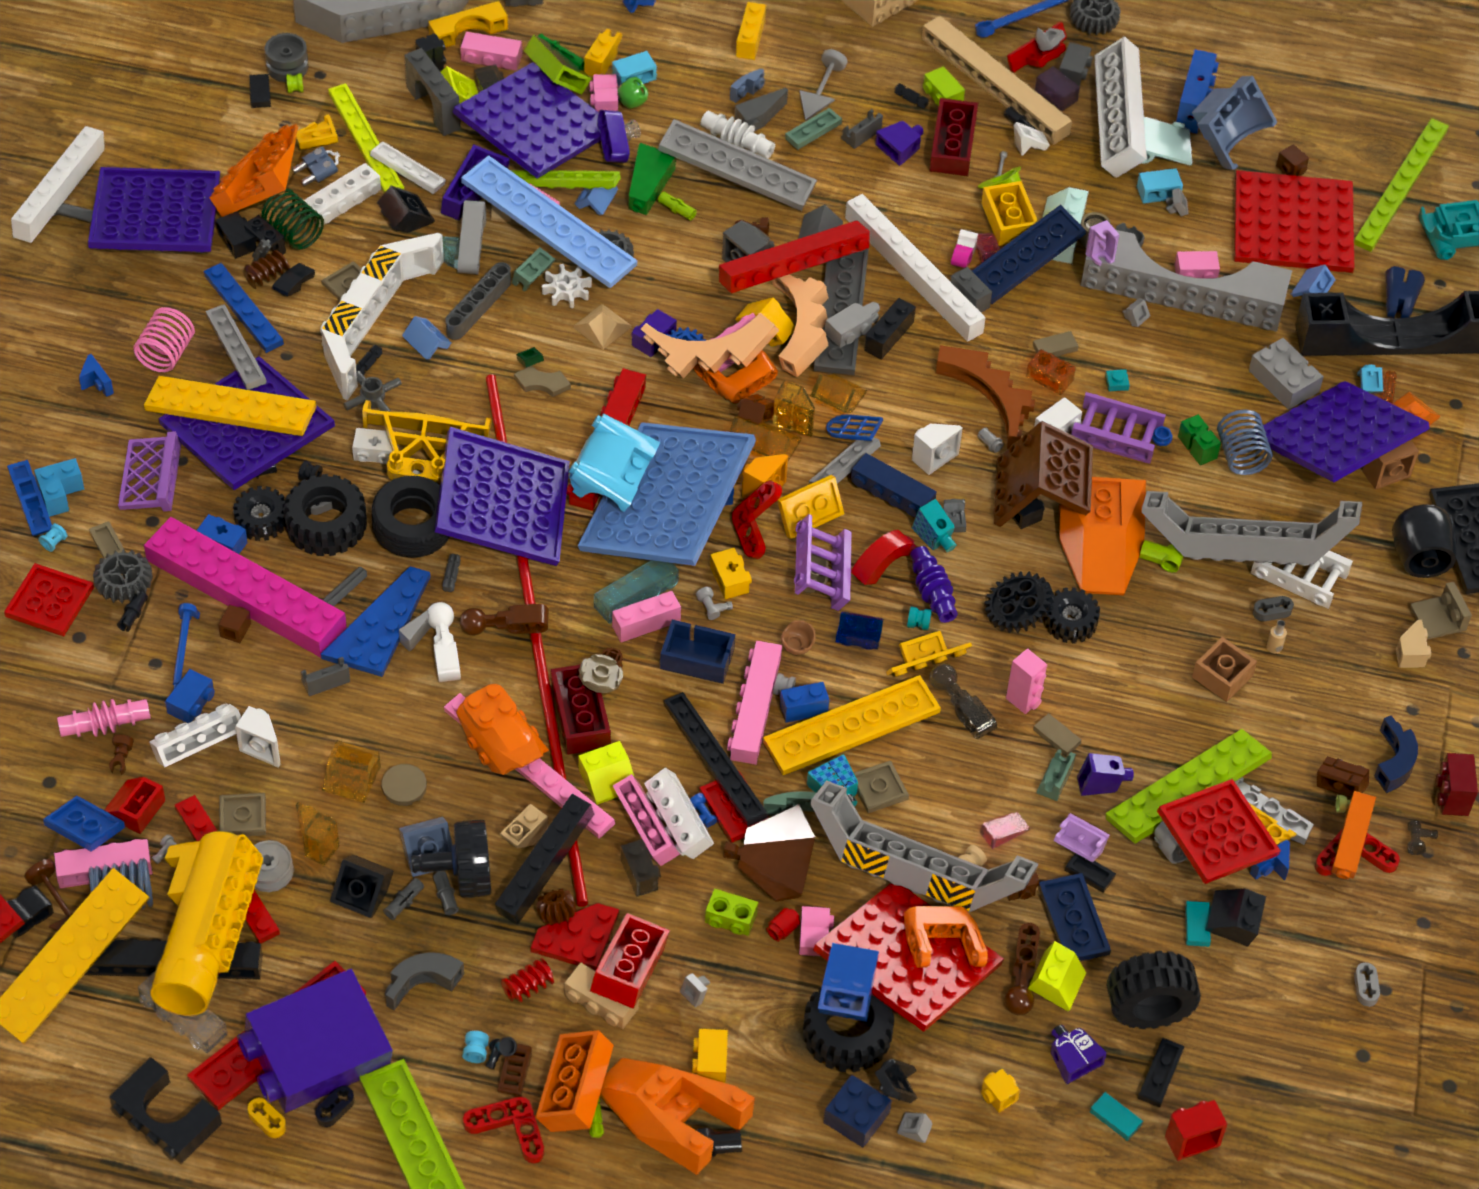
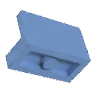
[575,186,618,215]
[1291,265,1336,297]
[402,316,452,360]

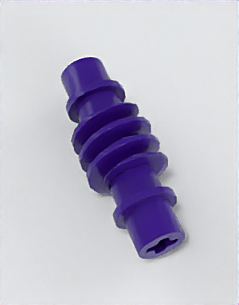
[910,546,958,623]

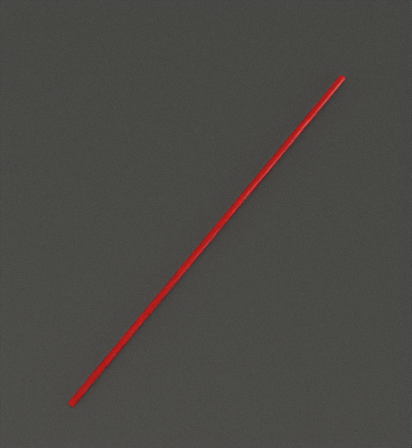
[486,374,588,907]

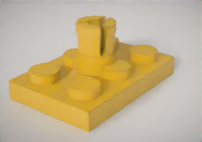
[777,475,844,539]

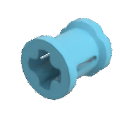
[39,523,68,552]

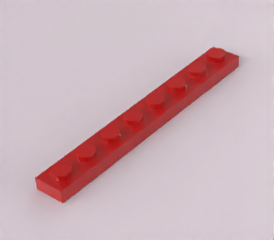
[175,795,280,944]

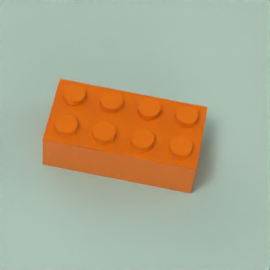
[535,1030,614,1132]

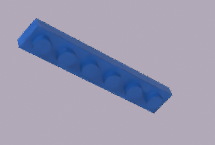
[204,263,284,353]

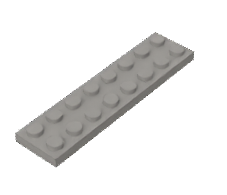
[658,119,817,211]

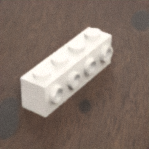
[304,163,381,228]
[149,704,241,767]
[644,768,714,859]

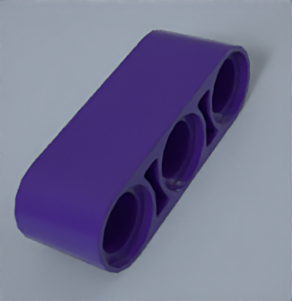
[597,110,630,163]

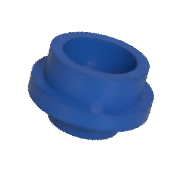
[1152,426,1172,446]

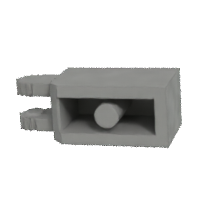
[825,302,880,348]

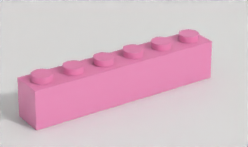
[727,641,782,765]

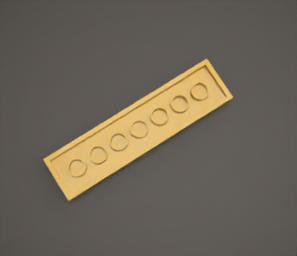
[144,376,317,436]
[763,675,941,775]
[0,868,150,1044]

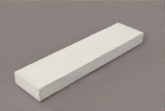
[370,141,446,194]

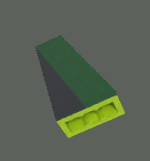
[524,35,592,95]

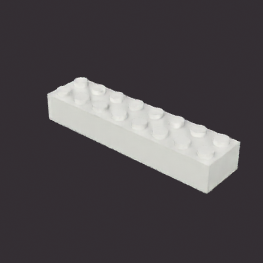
[1095,37,1147,178]

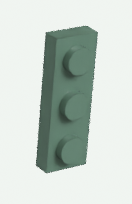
[785,108,842,150]

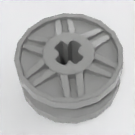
[254,840,294,892]

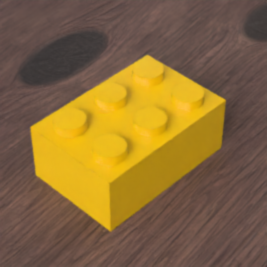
[981,181,1038,246]

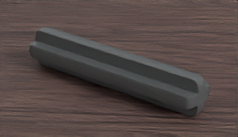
[322,566,367,606]

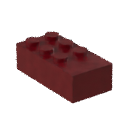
[929,98,978,177]
[551,665,611,755]

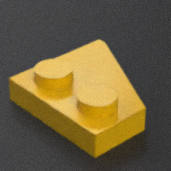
[296,115,338,149]

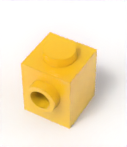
[981,1069,1020,1113]

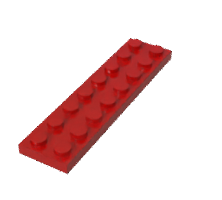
[187,961,366,1111]

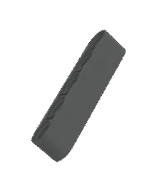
[445,262,511,340]

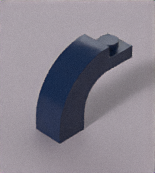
[1374,715,1418,793]

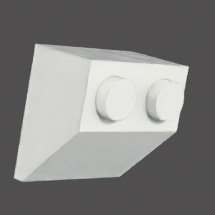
[912,424,963,475]
[235,706,281,767]

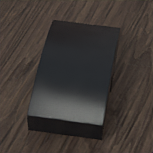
[272,263,315,296]

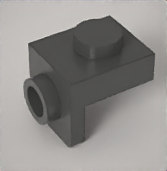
[943,499,966,533]

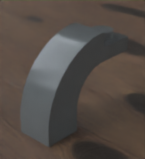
[385,953,464,1011]

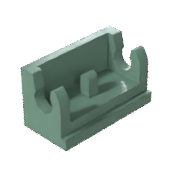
[512,247,555,291]
[1037,749,1076,801]

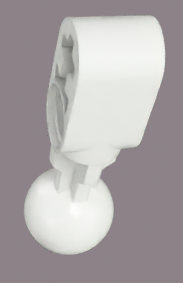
[428,602,461,683]

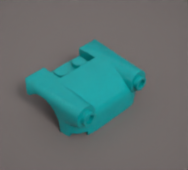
[1418,200,1479,260]

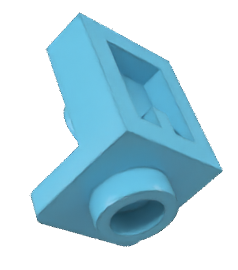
[1357,365,1383,393]

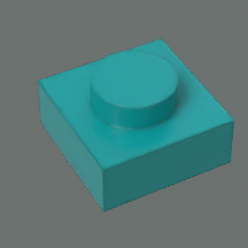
[1105,370,1130,391]

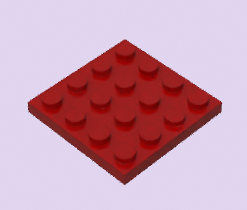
[1157,779,1281,884]

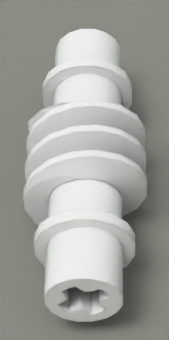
[701,111,775,159]

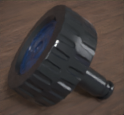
[411,820,491,898]

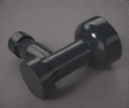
[486,1037,517,1070]

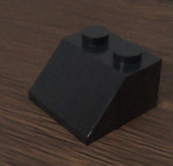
[377,185,435,233]
[330,854,394,918]
[1205,888,1266,947]

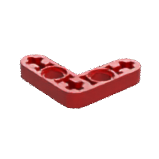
[732,480,782,559]
[1315,830,1400,876]
[463,1097,544,1164]

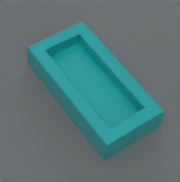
[1185,901,1211,947]
[1090,1092,1143,1141]

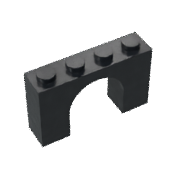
[109,1057,222,1164]

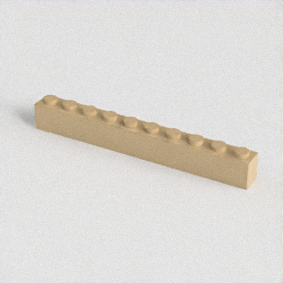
[922,16,1072,145]

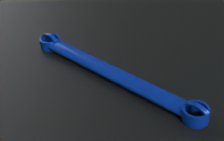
[975,0,1069,37]

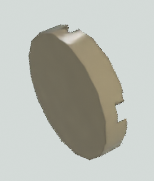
[579,654,623,693]
[381,764,427,806]

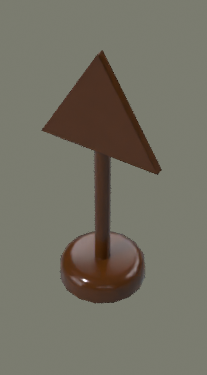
[24,859,72,932]

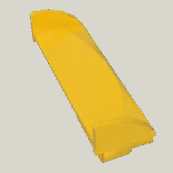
[362,400,491,485]

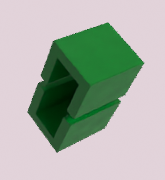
[1178,414,1221,466]

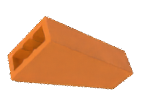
[1331,791,1376,879]

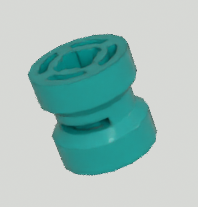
[907,606,932,631]

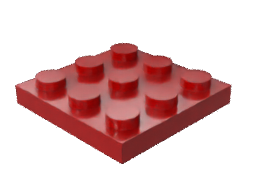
[4,563,94,637]

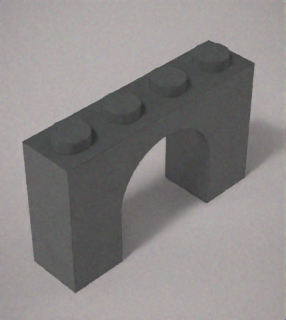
[404,48,460,136]

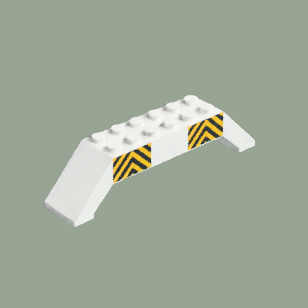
[320,233,444,400]

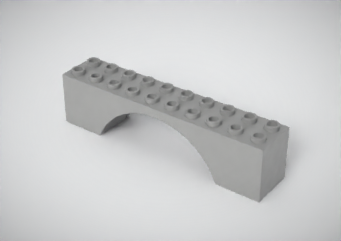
[1081,229,1292,332]

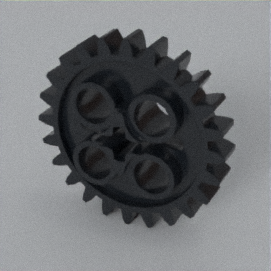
[984,571,1055,633]

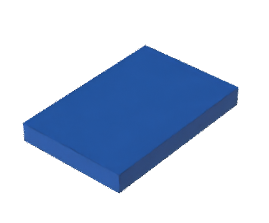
[43,796,125,852]

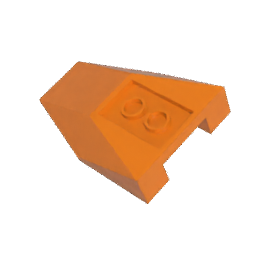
[209,124,298,217]
[1059,477,1146,596]

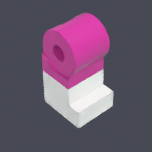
[951,229,978,268]

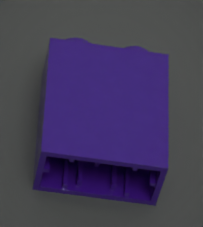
[237,968,393,1113]

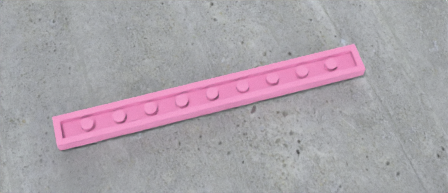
[444,693,615,838]

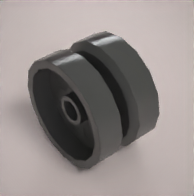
[264,33,309,82]

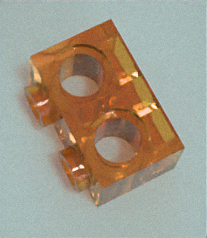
[1026,349,1076,395]

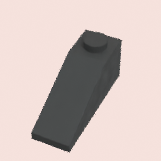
[735,88,788,131]

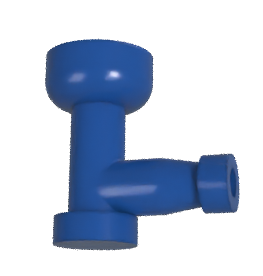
[690,793,717,827]

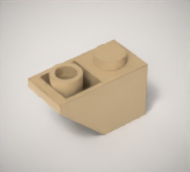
[1396,620,1431,668]
[500,804,548,848]

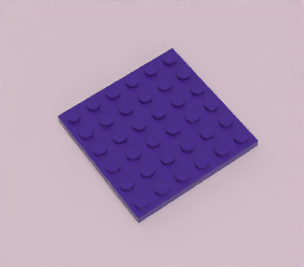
[453,62,601,179]
[88,167,220,252]
[158,356,335,490]
[1252,381,1430,482]
[434,427,570,566]

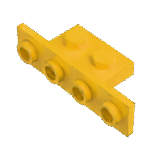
[886,631,972,677]

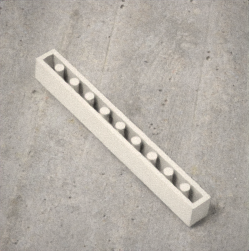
[845,194,986,342]

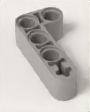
[458,200,486,275]

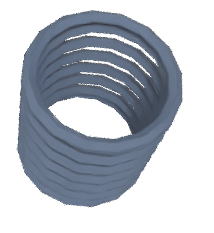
[1217,409,1273,475]
[89,858,153,910]

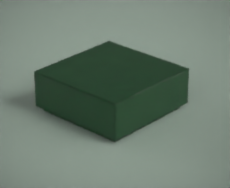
[516,347,544,368]

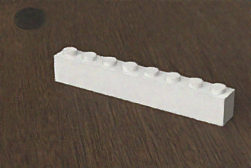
[11,126,105,243]

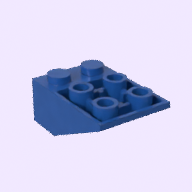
[818,943,879,1021]

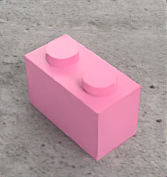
[1175,251,1220,279]

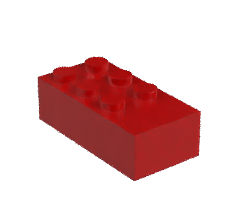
[590,913,670,1009]

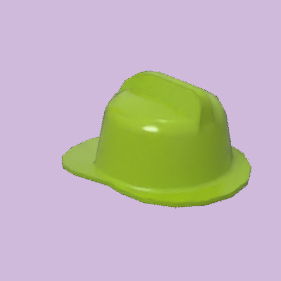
[978,166,1021,188]

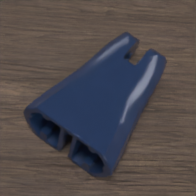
[1385,266,1425,318]

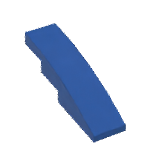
[7,460,52,536]

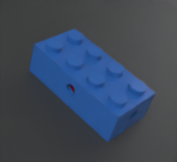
[1176,49,1219,134]

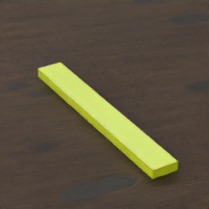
[328,83,404,193]

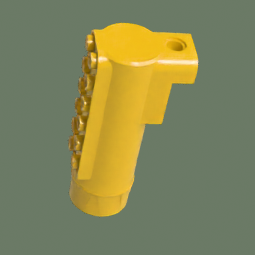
[150,831,263,1016]

